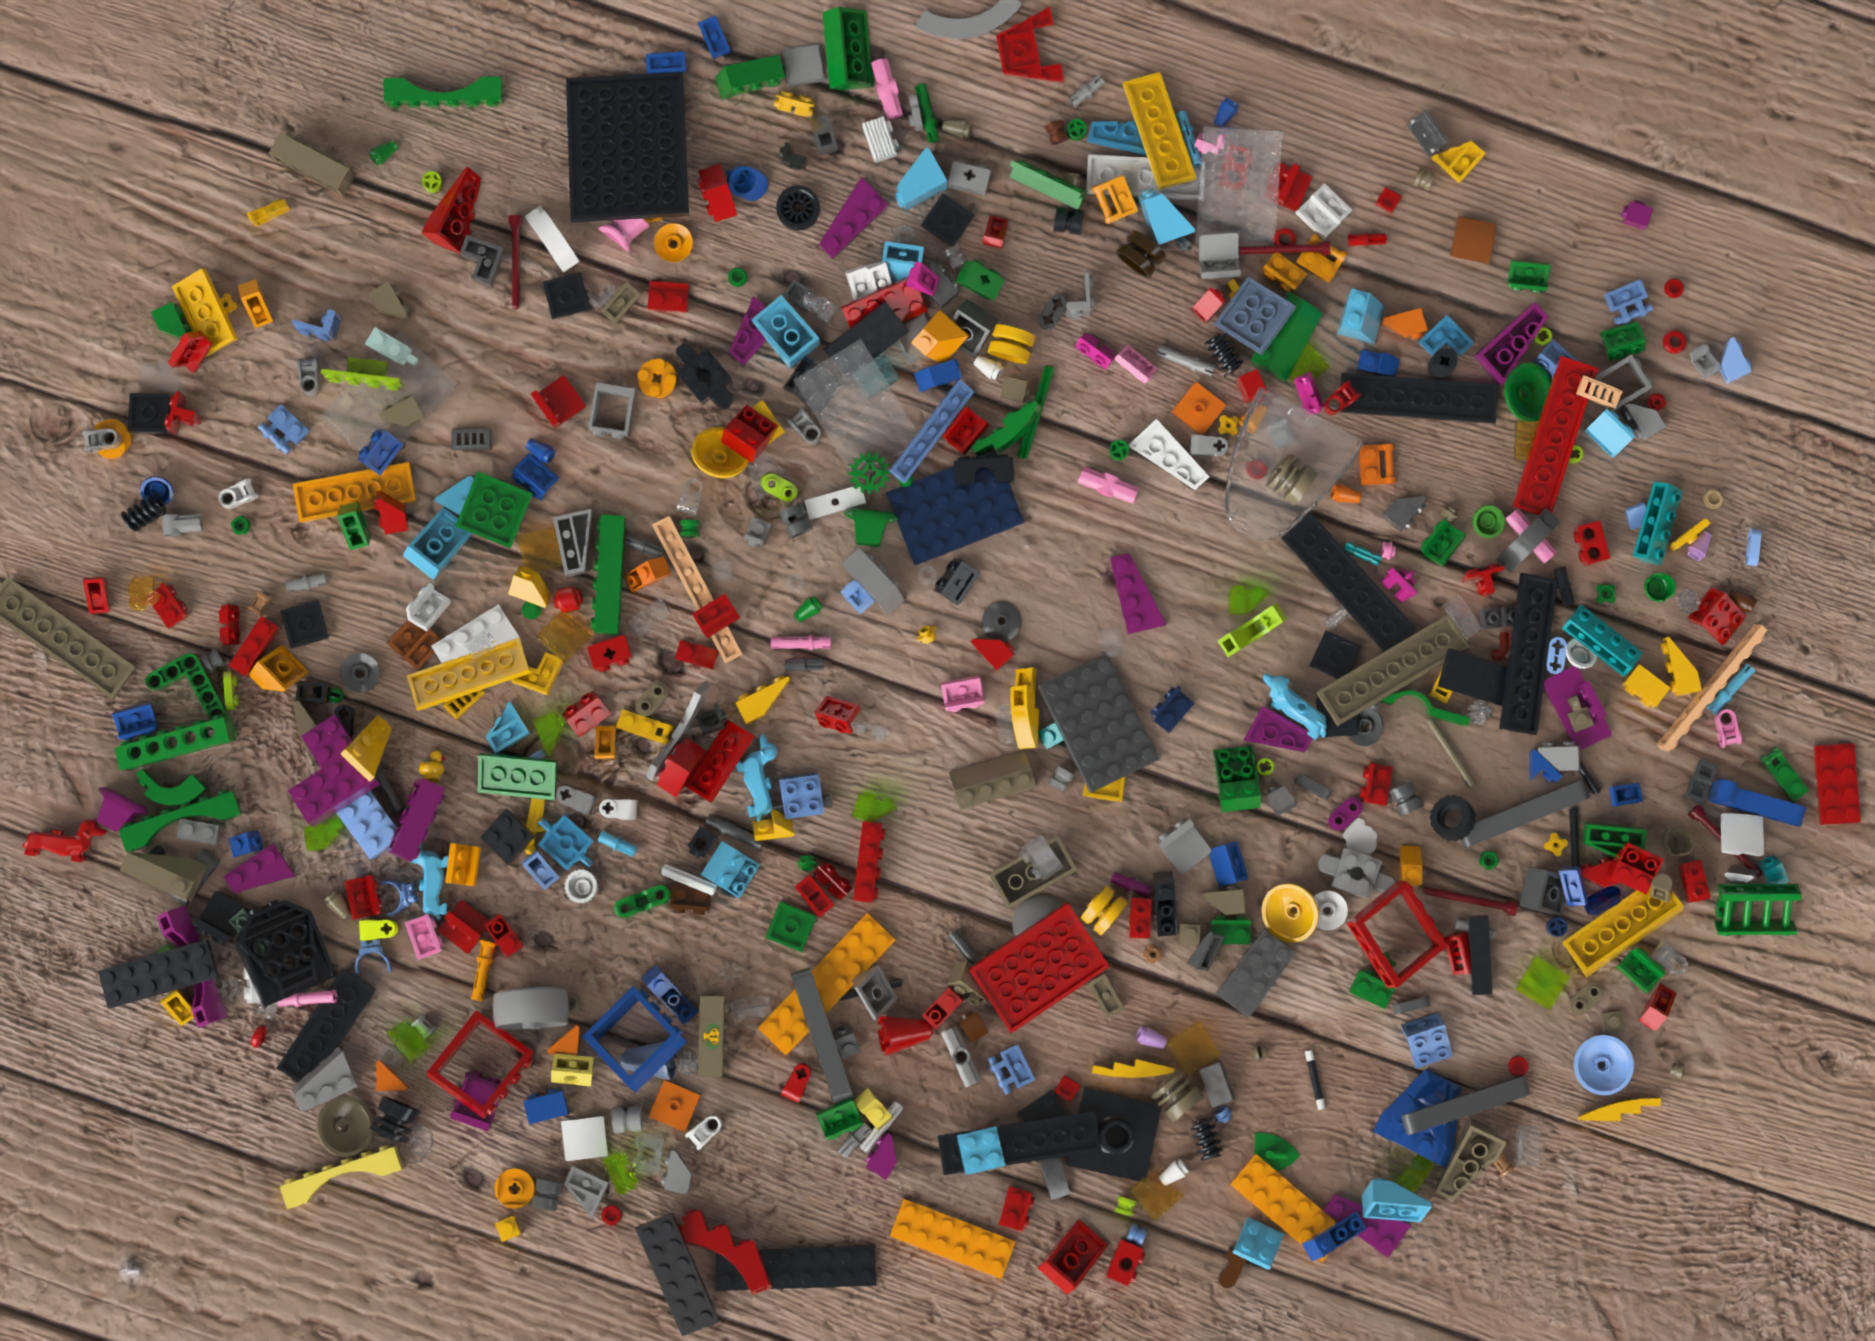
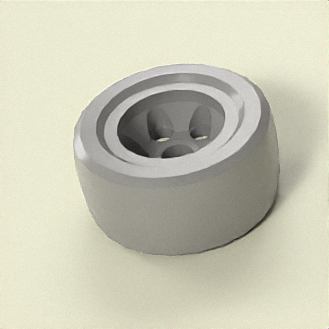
[493,987,569,1029]

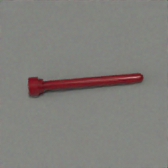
[508,215,524,310]
[1238,240,1330,256]
[1688,804,1762,877]
[1422,887,1518,916]

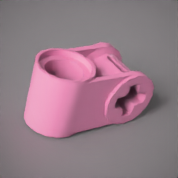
[1714,709,1742,748]

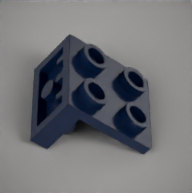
[1151,686,1194,734]

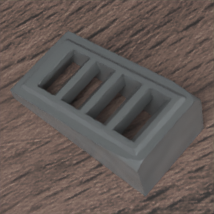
[451,429,491,450]
[1187,932,1225,971]

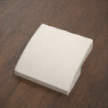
[1295,183,1352,240]
[845,262,892,301]
[1721,813,1764,856]
[561,1116,608,1161]

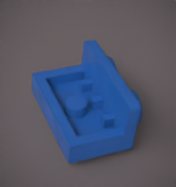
[112,702,158,740]

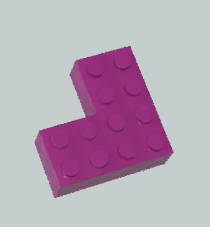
[288,715,380,827]

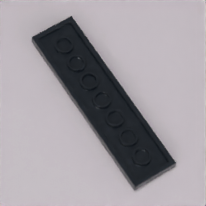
[1340,373,1498,424]
[1281,512,1416,652]
[1499,573,1558,735]
[937,1111,1102,1175]
[715,1245,876,1291]

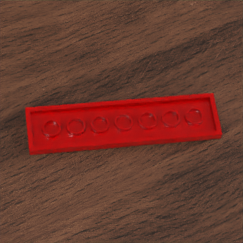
[1512,356,1598,515]

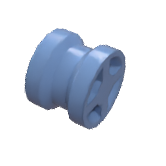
[1125,1223,1148,1247]

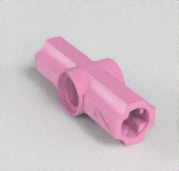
[871,59,903,120]
[1078,467,1139,504]
[1505,508,1557,564]

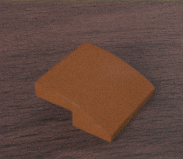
[1450,216,1497,264]
[387,619,441,670]

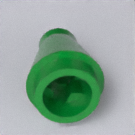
[368,139,399,166]
[793,596,823,623]

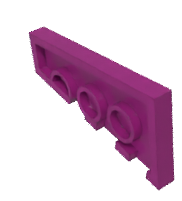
[819,177,889,260]
[1110,553,1166,634]
[1323,1194,1411,1258]

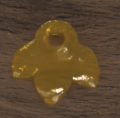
[128,576,161,612]

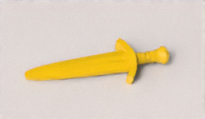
[521,798,546,855]

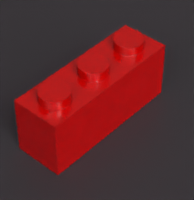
[228,616,281,678]

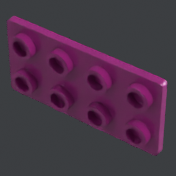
[1544,666,1612,751]

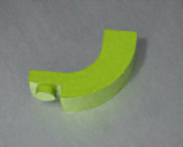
[1218,603,1287,657]

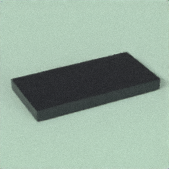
[823,300,909,380]
[1438,648,1507,707]

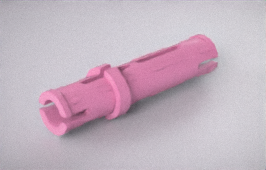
[771,635,831,650]
[277,990,337,1007]

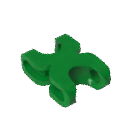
[614,885,671,919]

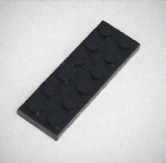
[98,939,219,1009]
[277,968,377,1082]
[635,1213,720,1336]

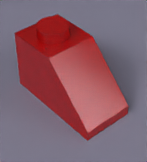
[970,639,1015,671]
[1639,983,1677,1032]

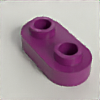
[1328,797,1363,831]

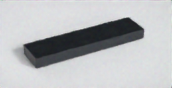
[1468,915,1493,995]

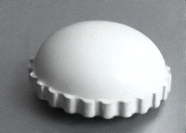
[1565,638,1597,669]
[564,869,598,904]

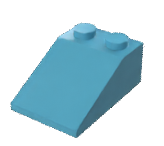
[751,295,820,369]
[403,507,472,580]
[1362,1178,1432,1222]

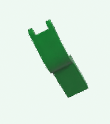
[1381,690,1470,727]

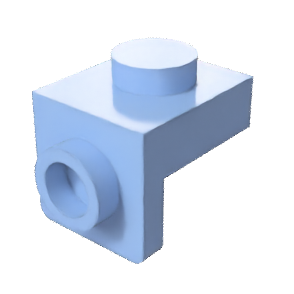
[841,579,875,614]

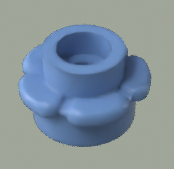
[1213,1105,1232,1123]

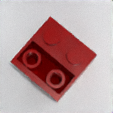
[721,404,778,463]
[1608,842,1664,895]

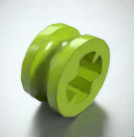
[1533,327,1552,346]
[1569,445,1583,464]
[1256,758,1274,776]

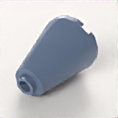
[620,1041,677,1080]

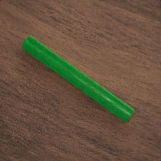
[1017,365,1054,460]

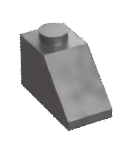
[1265,785,1297,817]

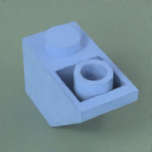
[1719,337,1752,384]

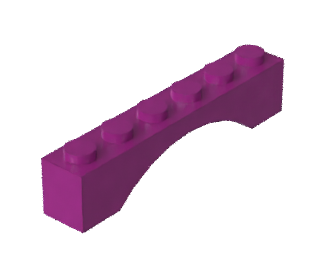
[157,906,228,1028]

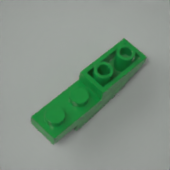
[972,400,1041,456]

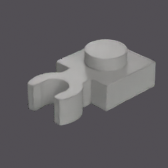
[908,95,923,132]

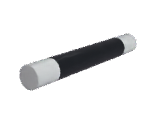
[1305,1050,1326,1110]

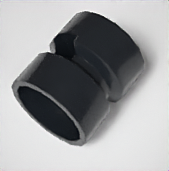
[1053,206,1084,235]

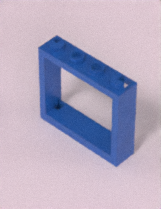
[582,986,687,1093]

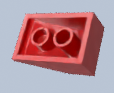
[1037,1219,1108,1294]

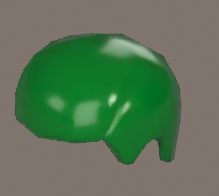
[1643,572,1676,602]

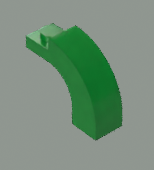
[136,769,209,806]

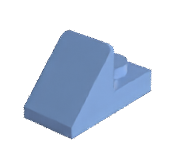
[521,850,560,890]

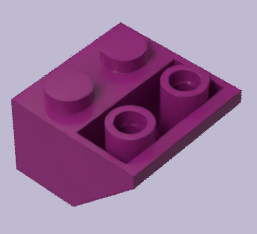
[865,1132,897,1180]

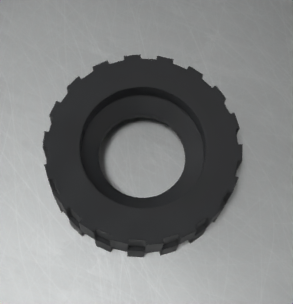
[1430,795,1476,841]

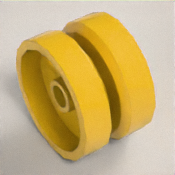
[987,324,1036,364]
[1080,885,1129,936]

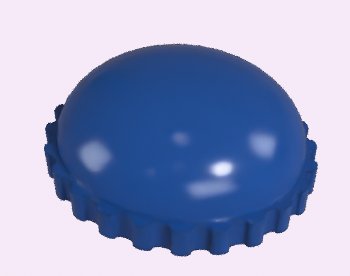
[140,476,174,505]

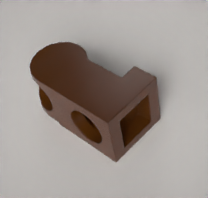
[1218,1249,1246,1289]

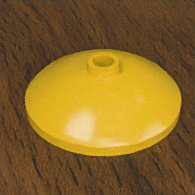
[691,427,749,478]
[1262,883,1319,943]

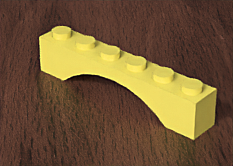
[280,1144,404,1209]

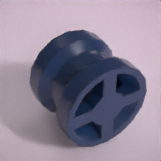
[1546,917,1568,937]

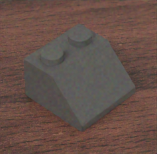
[952,298,999,358]
[1519,867,1565,917]

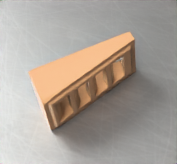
[1576,376,1622,409]

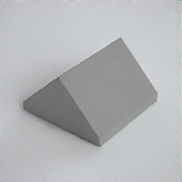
[852,965,898,1020]

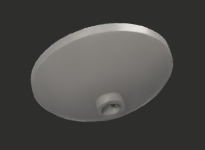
[1012,895,1063,936]

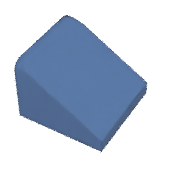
[1626,502,1646,530]

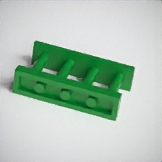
[1714,884,1802,936]

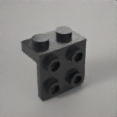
[192,892,249,945]

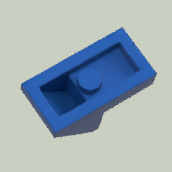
[1357,350,1400,377]
[1529,749,1563,783]
[1608,782,1643,807]

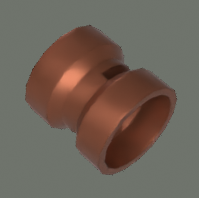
[1044,120,1069,145]

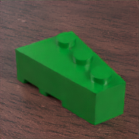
[715,55,785,100]
[1582,822,1647,857]

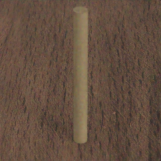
[1426,718,1476,788]

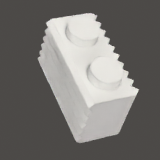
[862,116,900,163]

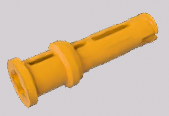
[471,940,497,1001]

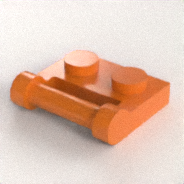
[1358,444,1396,486]

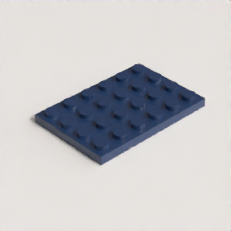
[886,450,1025,566]

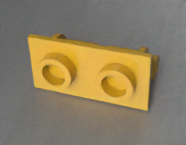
[774,90,816,117]

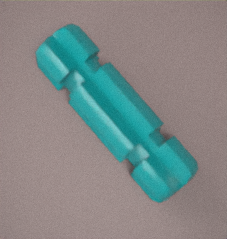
[1344,542,1382,565]

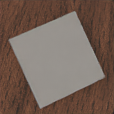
[782,43,826,87]
[897,313,930,365]

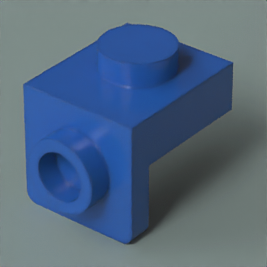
[229,831,263,858]

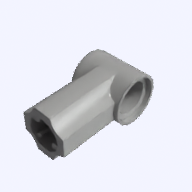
[162,514,203,536]

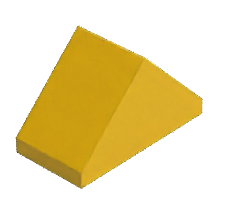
[160,989,194,1026]

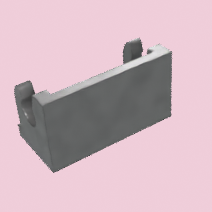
[1407,110,1449,157]
[1199,1061,1235,1108]

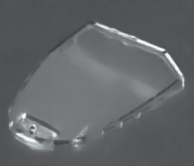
[1224,387,1364,541]

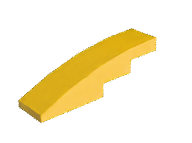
[1091,1059,1175,1078]
[1578,1098,1661,1121]

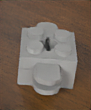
[1317,848,1395,899]

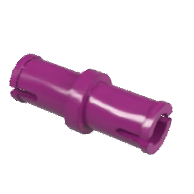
[1110,871,1152,898]

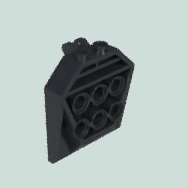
[235,899,336,1008]

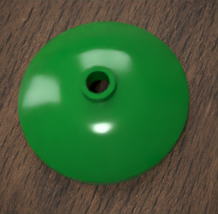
[1505,363,1552,422]

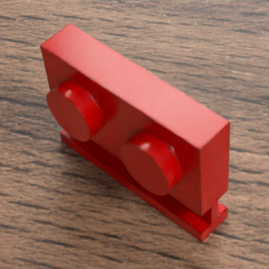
[647,281,689,313]
[692,594,740,639]

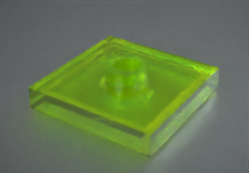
[1288,341,1330,388]
[1515,956,1570,1011]

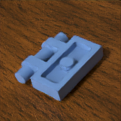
[1603,279,1653,325]
[258,404,310,455]
[987,1044,1035,1095]

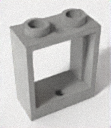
[1594,354,1652,411]
[588,382,636,440]

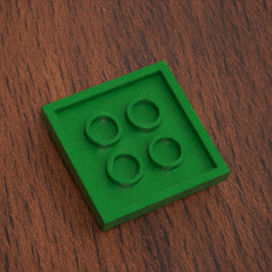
[455,471,532,549]

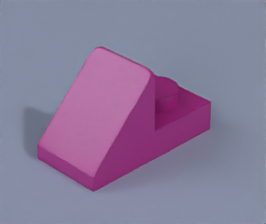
[906,262,939,296]

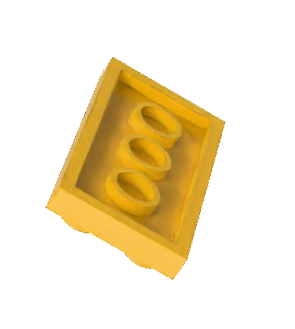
[172,268,238,357]

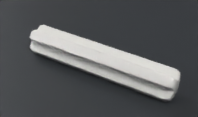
[661,864,717,895]
[860,1101,903,1153]

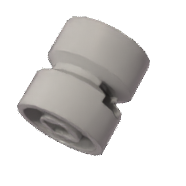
[612,1105,642,1133]

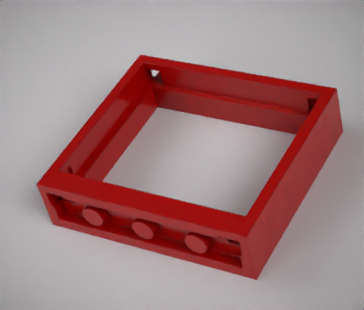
[1346,881,1447,988]
[427,1010,534,1119]

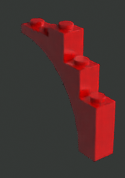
[678,1209,773,1295]

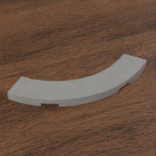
[915,0,1023,40]
[646,682,710,781]

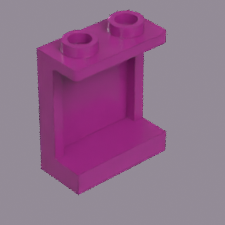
[450,1070,502,1131]

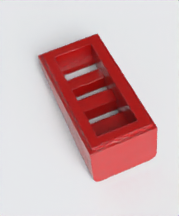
[1444,931,1471,975]

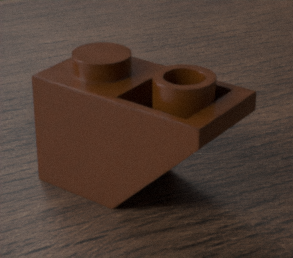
[959,1011,989,1043]

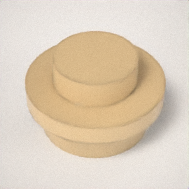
[1703,489,1723,509]

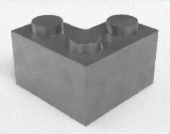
[460,235,506,288]

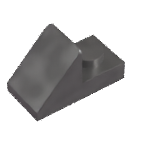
[1725,866,1759,903]

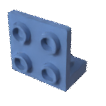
[291,309,341,342]
[779,772,824,819]
[1401,1012,1453,1068]

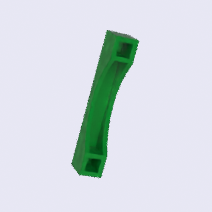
[384,76,503,108]
[119,789,243,852]

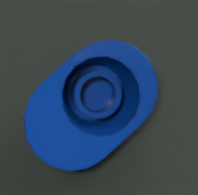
[726,165,768,201]

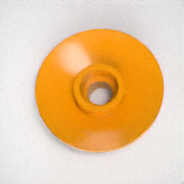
[654,223,693,262]

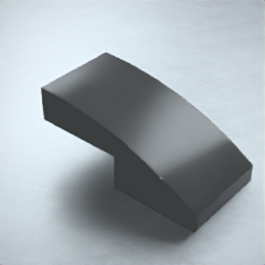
[1684,758,1718,805]

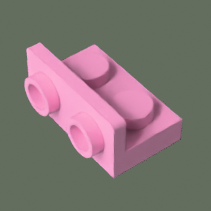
[1114,344,1158,384]

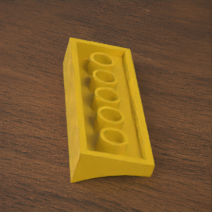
[1562,887,1683,978]

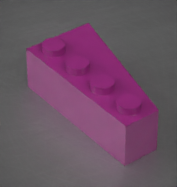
[1473,302,1548,385]
[387,779,445,862]

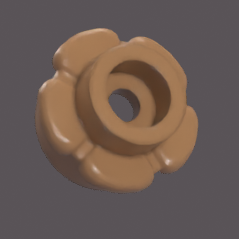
[1143,944,1163,964]

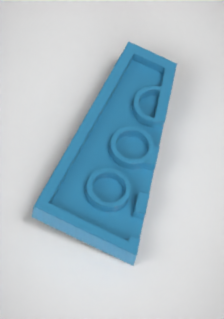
[1087,121,1147,156]

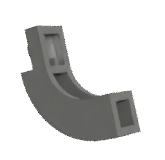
[1496,508,1560,572]

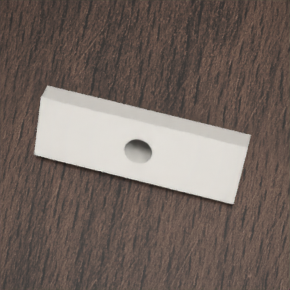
[804,487,866,520]

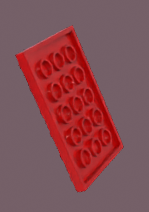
[968,902,1110,1033]

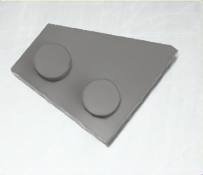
[564,1166,609,1218]

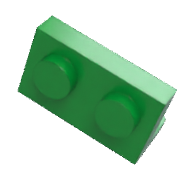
[1507,259,1550,293]
[1421,518,1467,567]
[1616,946,1666,994]
[815,1097,863,1140]

